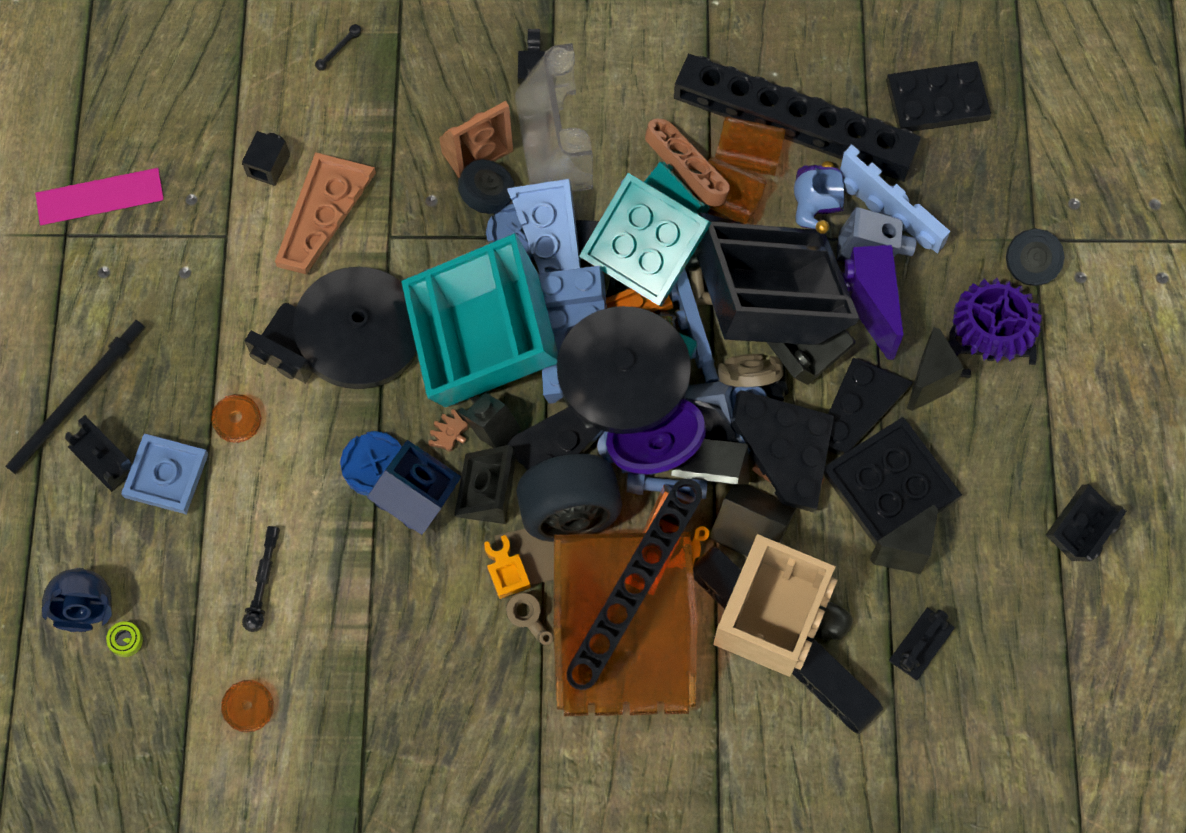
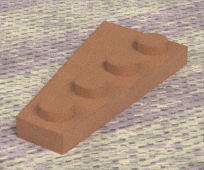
[275,152,376,275]

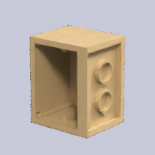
[713,534,838,677]

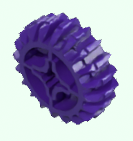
[953,278,1042,363]

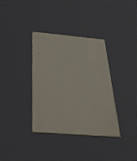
[495,529,596,585]

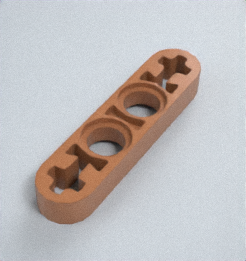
[645,119,730,207]

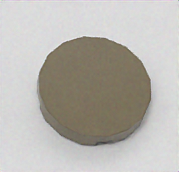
[718,354,783,387]

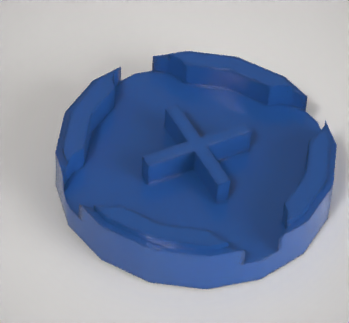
[340,431,401,496]

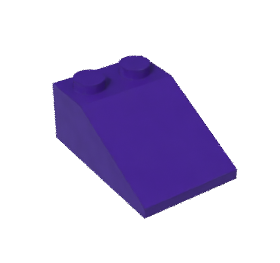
[842,245,903,360]

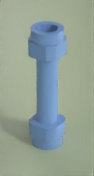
[627,472,707,499]

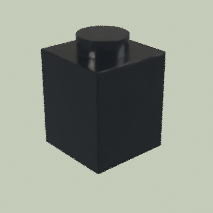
[242,131,290,186]

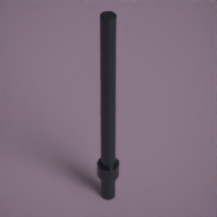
[5,320,145,475]

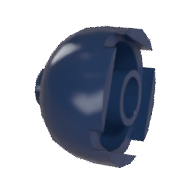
[42,568,112,632]

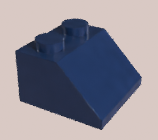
[367,440,461,535]

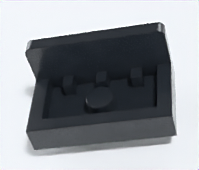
[1046,484,1127,562]

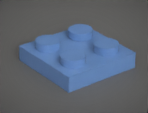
[121,434,208,515]

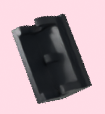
[65,415,132,492]

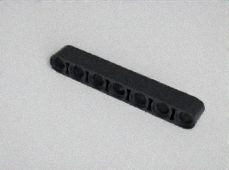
[566,478,702,690]
[688,546,883,734]

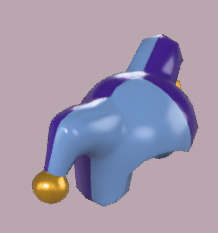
[794,161,844,234]

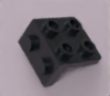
[244,303,313,384]

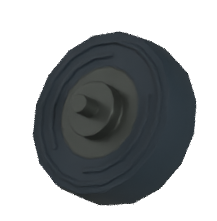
[458,159,514,214]
[1006,228,1065,286]

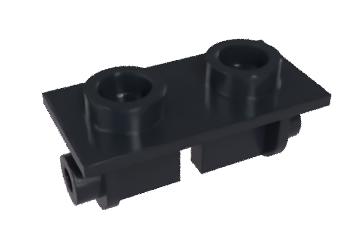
[889,607,955,681]

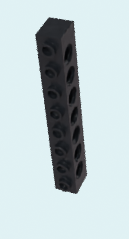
[674,53,921,182]

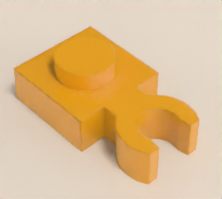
[484,535,531,599]

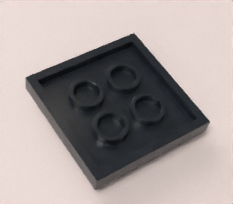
[824,417,962,546]

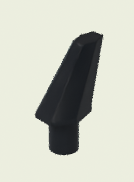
[768,358,789,402]

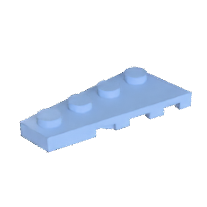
[840,144,950,254]
[507,179,581,274]

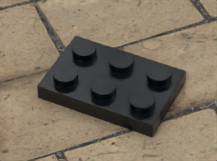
[886,61,991,132]

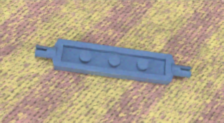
[669,268,719,383]

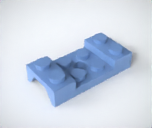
[538,265,607,404]

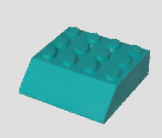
[401,233,558,408]

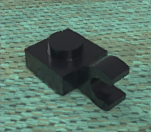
[517,29,549,84]

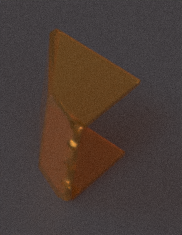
[554,532,698,717]

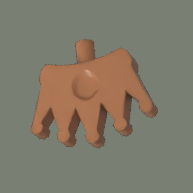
[429,409,468,451]

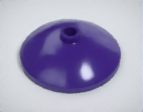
[606,399,706,474]

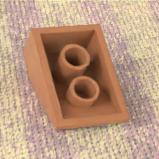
[439,101,513,178]

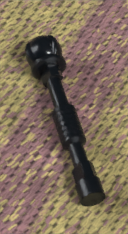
[242,526,280,632]

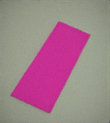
[35,168,164,226]

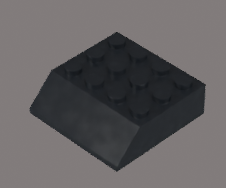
[695,221,859,345]

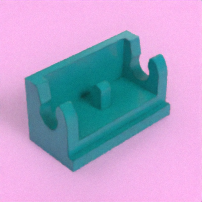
[644,162,710,214]

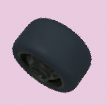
[516,454,622,542]

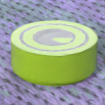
[106,621,143,657]

